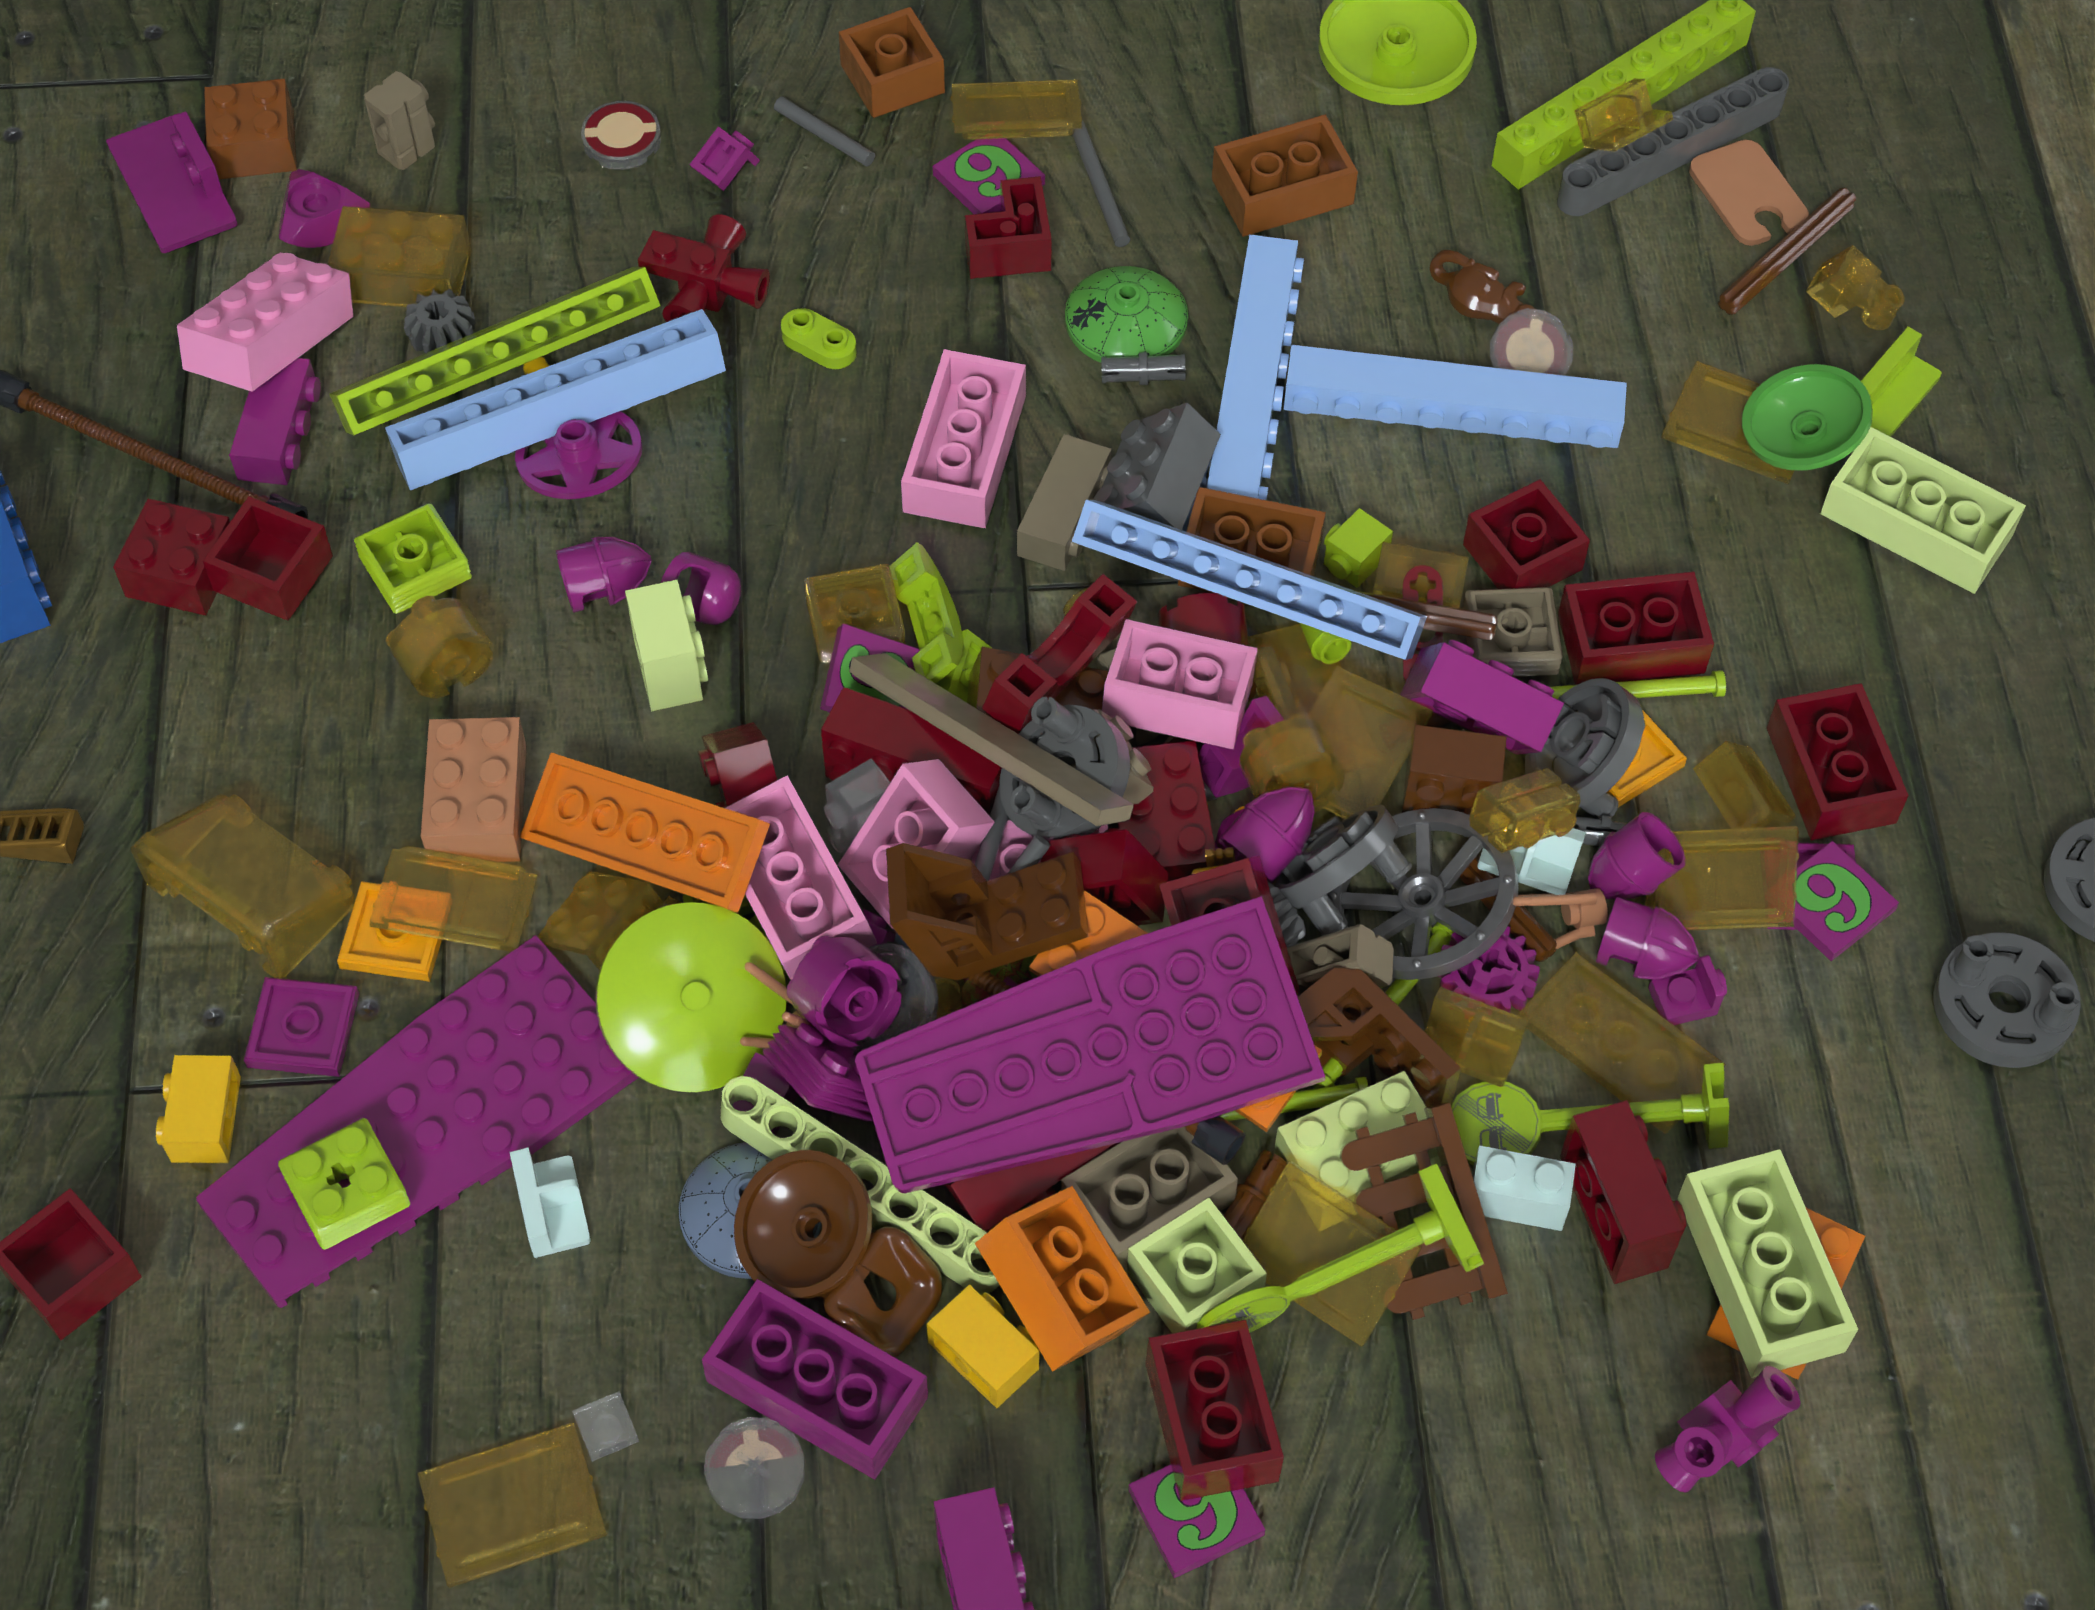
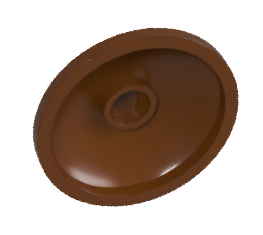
[734,1150,872,1299]

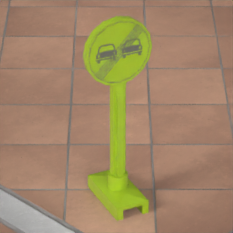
[1451,1063,1729,1166]
[1196,1163,1484,1332]

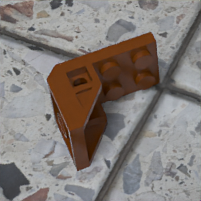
[886,843,1089,980]
[1297,968,1461,1107]

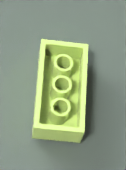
[1821,427,2026,594]
[1677,1149,1858,1378]

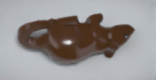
[1430,250,1550,326]

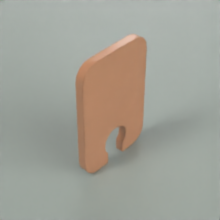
[1689,140,1809,246]

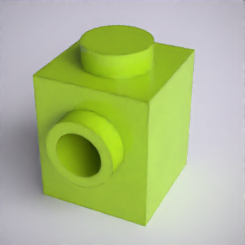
[1324,508,1393,588]

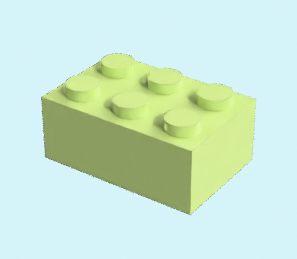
[1274,1071,1441,1232]

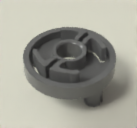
[1525,678,1645,819]
[1000,697,1130,841]
[1272,805,1412,936]
[2044,818,2095,942]
[1933,933,2081,1068]

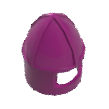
[556,537,652,613]
[1220,786,1314,883]
[1588,812,1686,899]
[1596,897,1699,980]

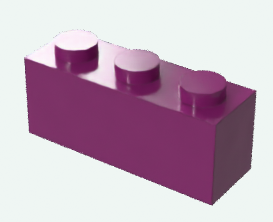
[229,358,321,485]

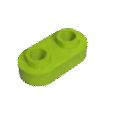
[781,308,857,369]

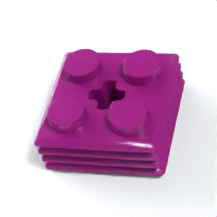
[763,1023,873,1122]

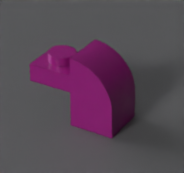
[1198,696,1291,798]

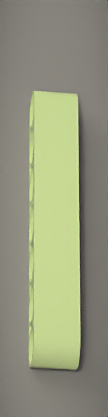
[721,1076,999,1294]

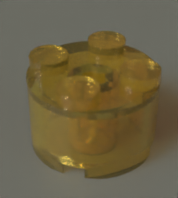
[385,596,493,698]
[1239,713,1345,813]

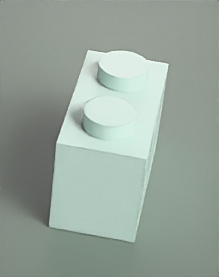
[1472,1145,1576,1231]

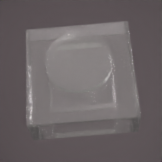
[572,1391,639,1461]

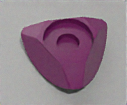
[279,169,370,248]

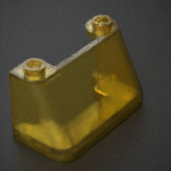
[130,794,355,979]

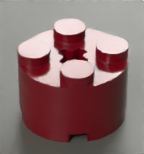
[1157,593,1249,646]

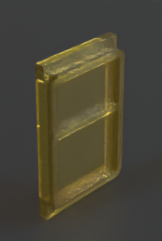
[951,80,1082,139]
[370,846,537,952]

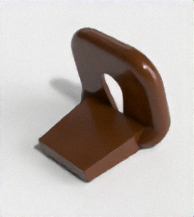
[811,1227,943,1358]

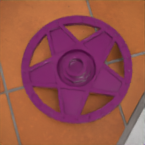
[515,411,642,499]

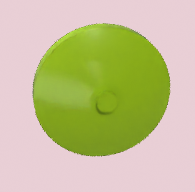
[1318,0,1477,105]
[596,902,786,1092]

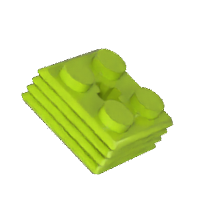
[354,503,472,614]
[278,1118,410,1250]

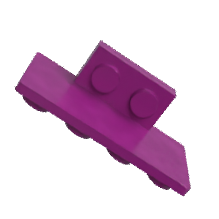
[106,111,238,253]

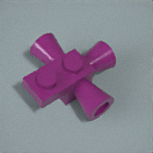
[1655,1366,1801,1493]

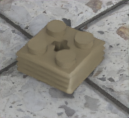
[1462,587,1563,676]

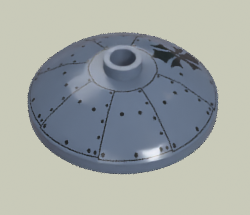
[679,1142,822,1279]

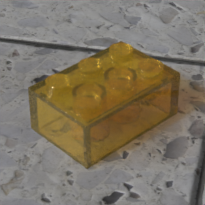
[327,206,471,307]

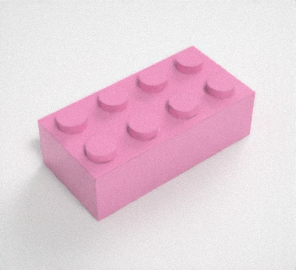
[177,252,353,392]
[901,349,1026,529]
[726,775,877,980]

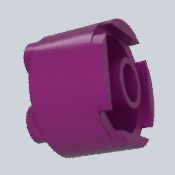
[786,935,902,1048]

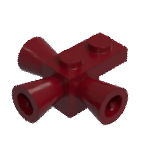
[638,214,770,322]

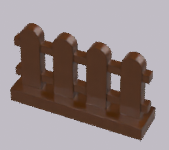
[1340,1103,1508,1320]

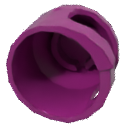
[661,552,741,625]

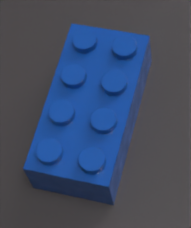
[0,469,52,643]

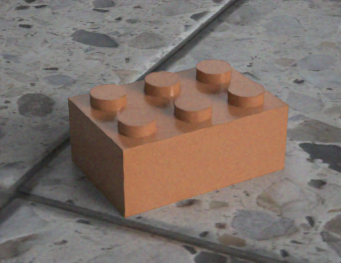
[421,717,527,864]

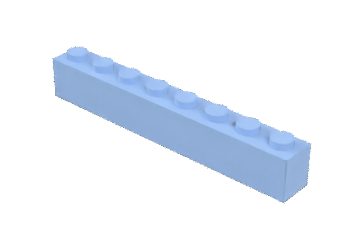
[1207,235,1304,500]
[385,309,726,490]
[1284,345,1627,448]
[1072,500,1427,660]

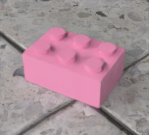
[1102,619,1258,750]
[838,759,995,929]

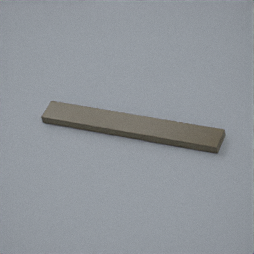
[849,653,1134,826]

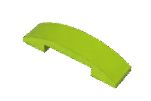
[887,542,963,684]

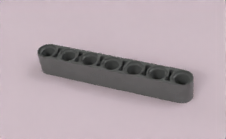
[1557,67,1789,216]

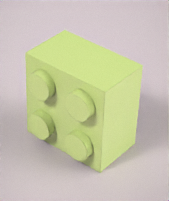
[625,580,708,711]
[1127,1198,1267,1333]

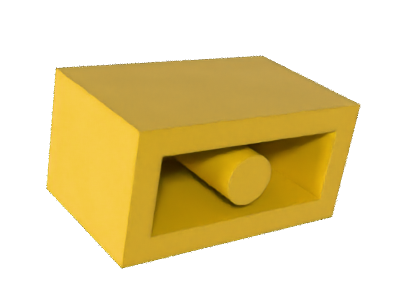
[156,1055,241,1163]
[927,1284,1039,1408]

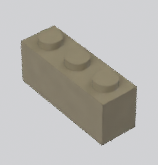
[1017,434,1112,571]

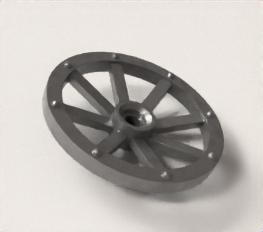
[1327,808,1519,980]

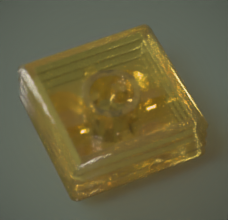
[804,564,905,663]

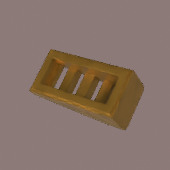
[0,808,84,864]

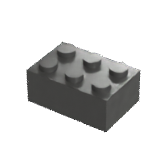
[1094,403,1221,530]

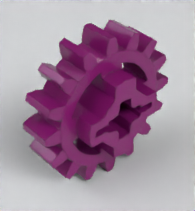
[1438,926,1540,1021]

